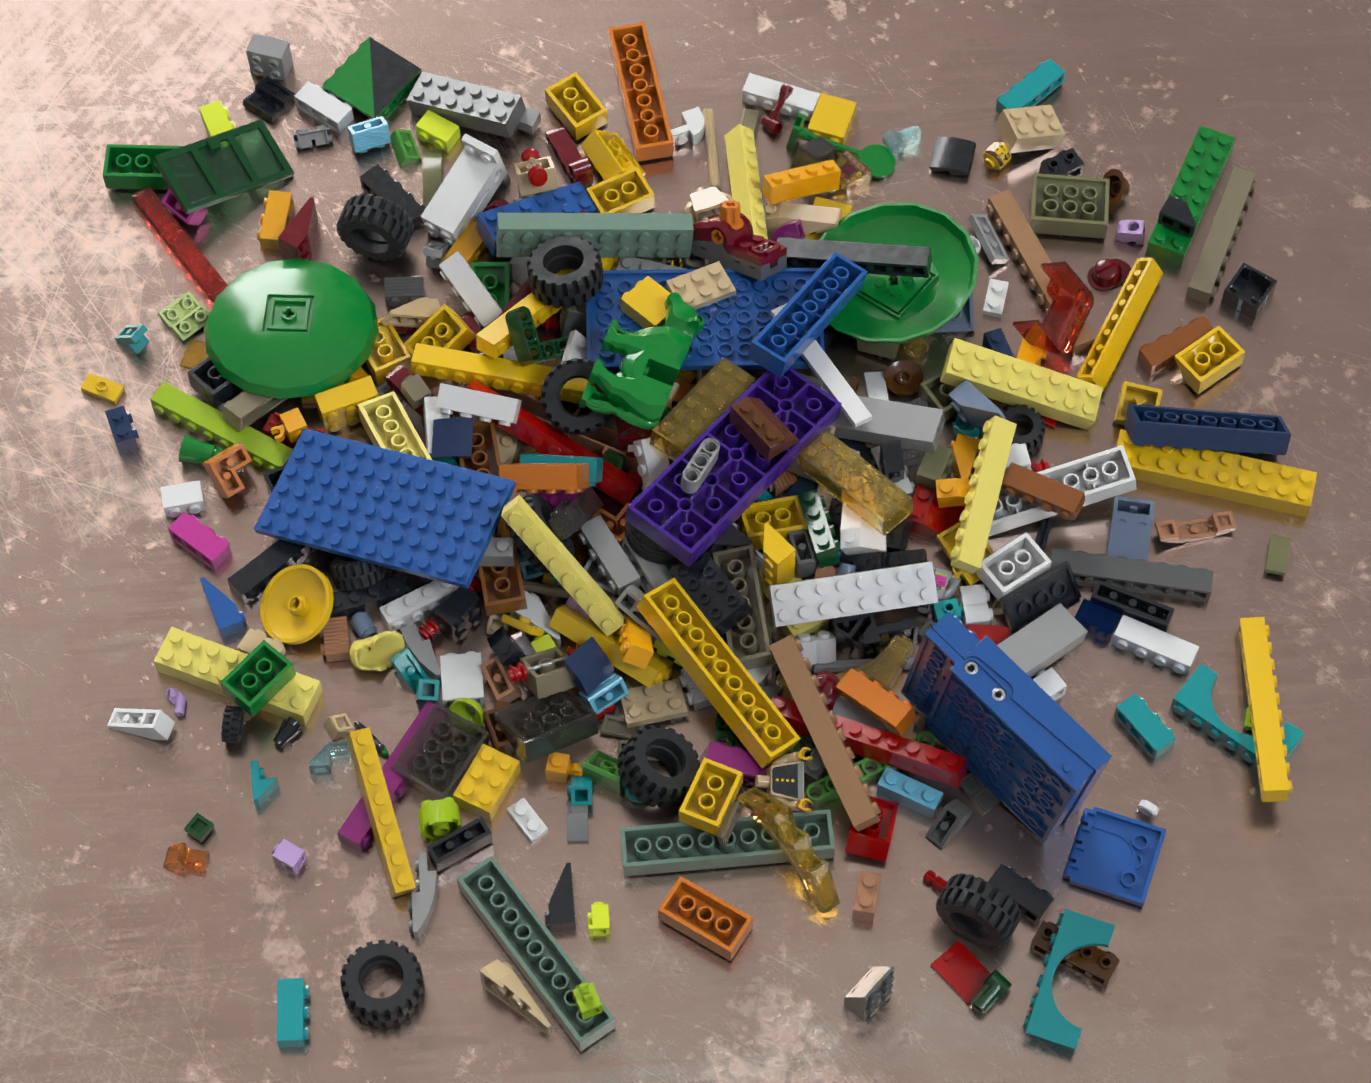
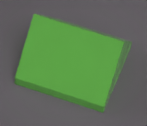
[582,750,624,794]

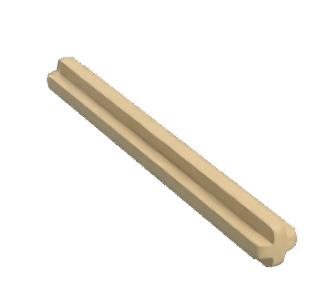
[703,108,720,189]

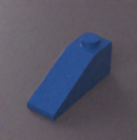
[200,577,246,638]

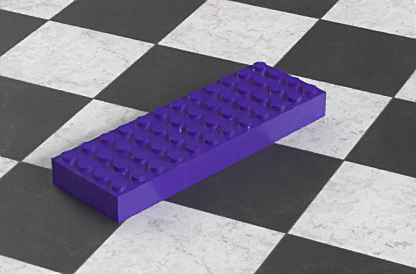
[625,367,842,567]

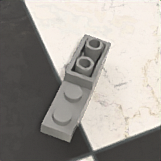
[408,851,438,940]

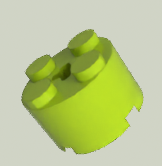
[417,797,462,843]

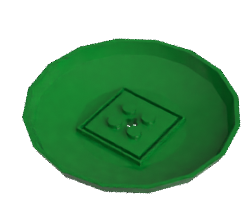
[820,203,979,344]
[204,258,379,399]

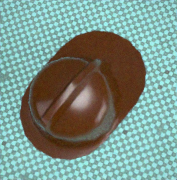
[1103,168,1130,213]

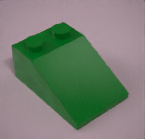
[471,262,512,318]

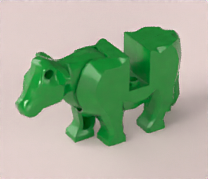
[579,292,705,430]

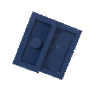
[431,418,474,460]
[562,636,615,696]

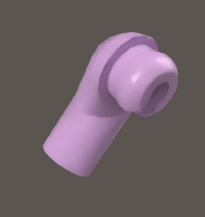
[165,687,186,717]

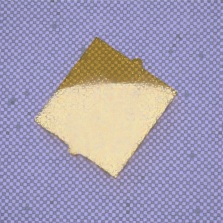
[180,338,209,369]

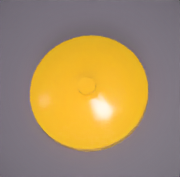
[260,564,334,645]

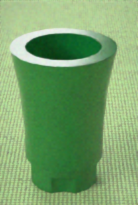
[179,435,224,465]

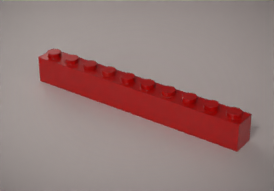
[466,379,642,505]
[771,694,966,788]

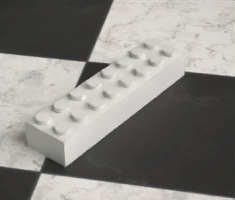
[989,445,1137,536]
[768,562,938,627]

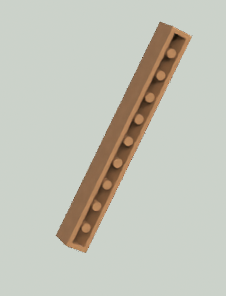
[986,189,1095,357]
[769,635,881,832]

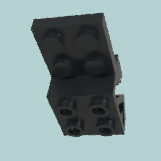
[842,549,927,572]
[832,612,919,659]

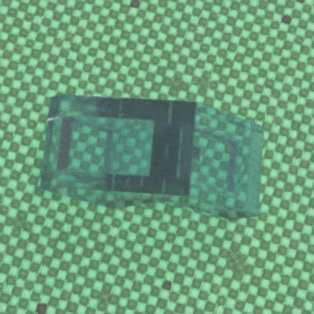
[309,741,351,775]

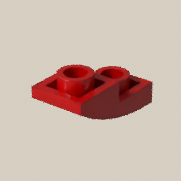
[966,624,1010,645]

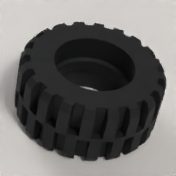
[336,194,414,262]
[527,235,604,308]
[541,358,613,435]
[504,493,575,573]
[617,725,701,808]
[936,873,1021,948]
[340,940,424,1027]

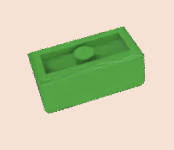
[390,129,422,167]

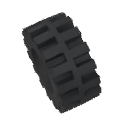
[221,705,244,744]

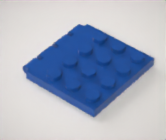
[1063,806,1167,907]

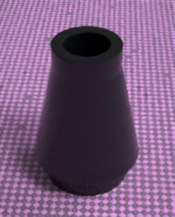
[273,716,302,748]

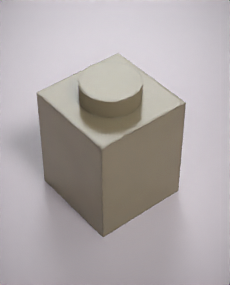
[401,373,431,409]

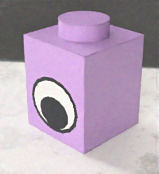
[272,839,307,875]

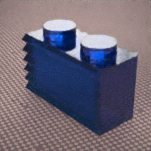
[1074,599,1121,642]

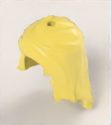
[349,630,406,672]

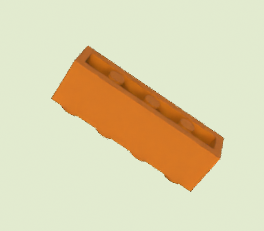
[836,668,917,736]

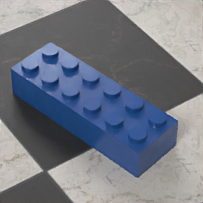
[476,181,597,256]

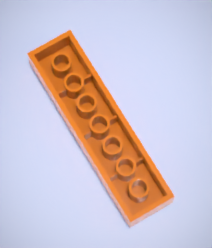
[608,22,674,162]

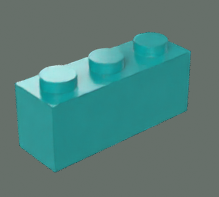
[1114,693,1176,760]
[276,978,310,1048]

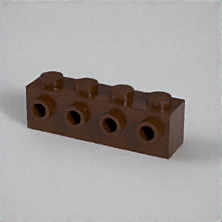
[1030,920,1120,988]

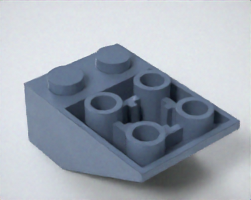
[1107,496,1155,561]

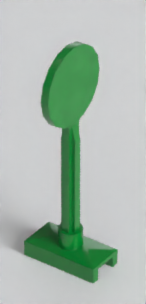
[786,113,896,179]

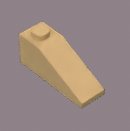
[382,297,440,328]

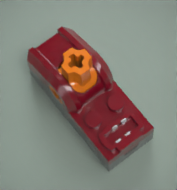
[691,200,787,281]

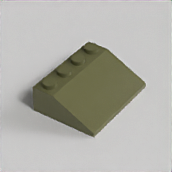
[1029,173,1110,239]

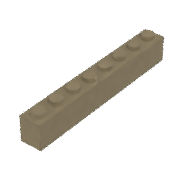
[1186,166,1257,304]

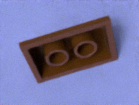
[729,397,799,461]

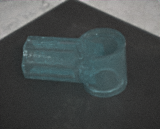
[882,126,923,155]

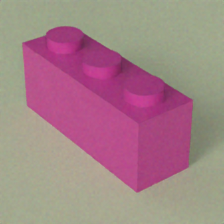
[168,512,232,570]

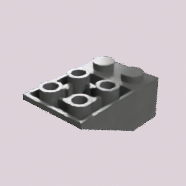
[844,966,895,1021]

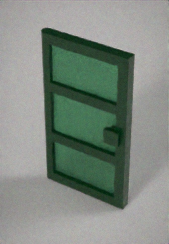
[153,119,294,215]

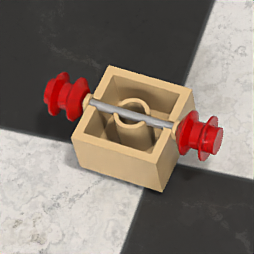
[513,148,559,197]

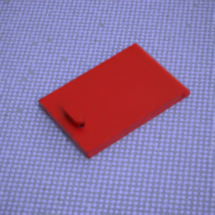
[930,940,991,1005]

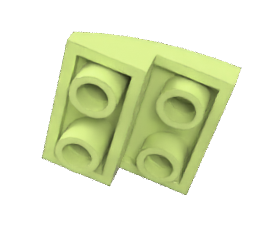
[158,291,209,342]

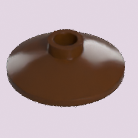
[884,360,923,395]

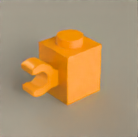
[270,407,308,443]
[545,751,583,784]

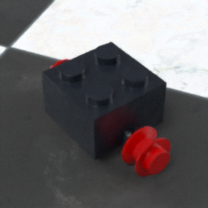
[418,576,482,644]

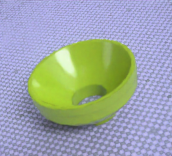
[449,697,485,732]

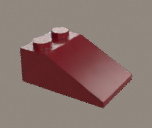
[278,197,318,260]

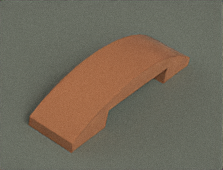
[1154,510,1237,543]

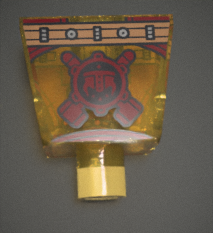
[828,149,872,195]

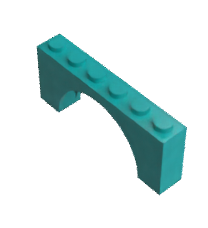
[1171,663,1305,766]
[1023,909,1115,1051]

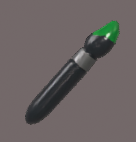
[354,721,389,756]

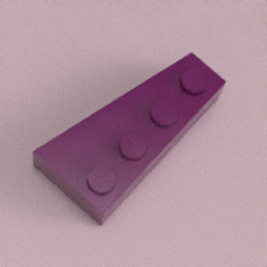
[700,742,773,789]

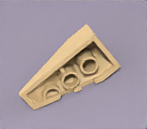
[764,202,842,240]
[480,959,552,1035]

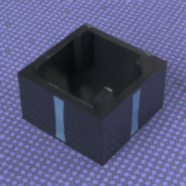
[1221,262,1277,320]

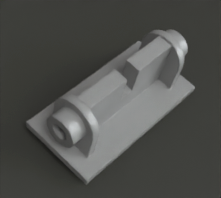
[293,125,333,149]

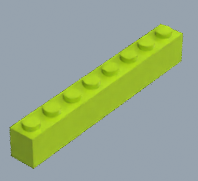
[150,381,293,471]

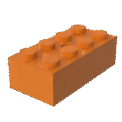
[499,463,589,494]
[658,876,753,961]

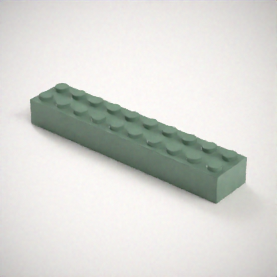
[496,213,694,258]
[620,809,835,876]
[457,856,616,1052]

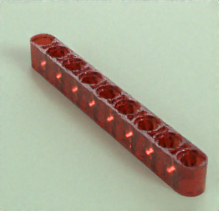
[131,186,228,304]

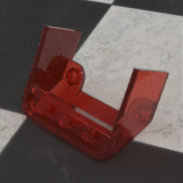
[1012,261,1094,356]

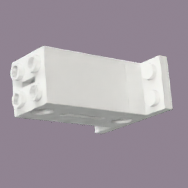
[421,134,510,246]

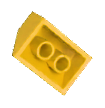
[581,129,645,181]
[1174,326,1245,394]
[763,523,796,587]

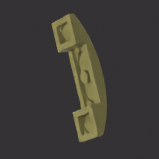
[423,150,442,208]

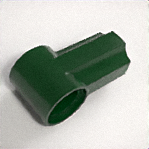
[970,969,1012,1014]

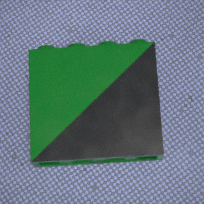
[322,37,422,120]

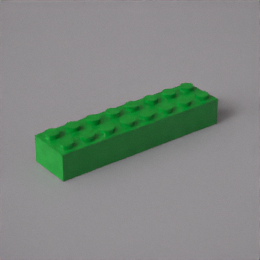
[1145,125,1236,267]

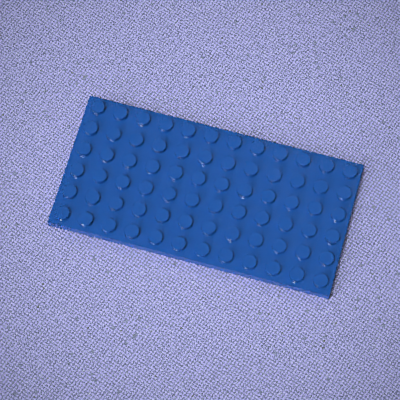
[586,268,825,371]
[254,428,517,589]

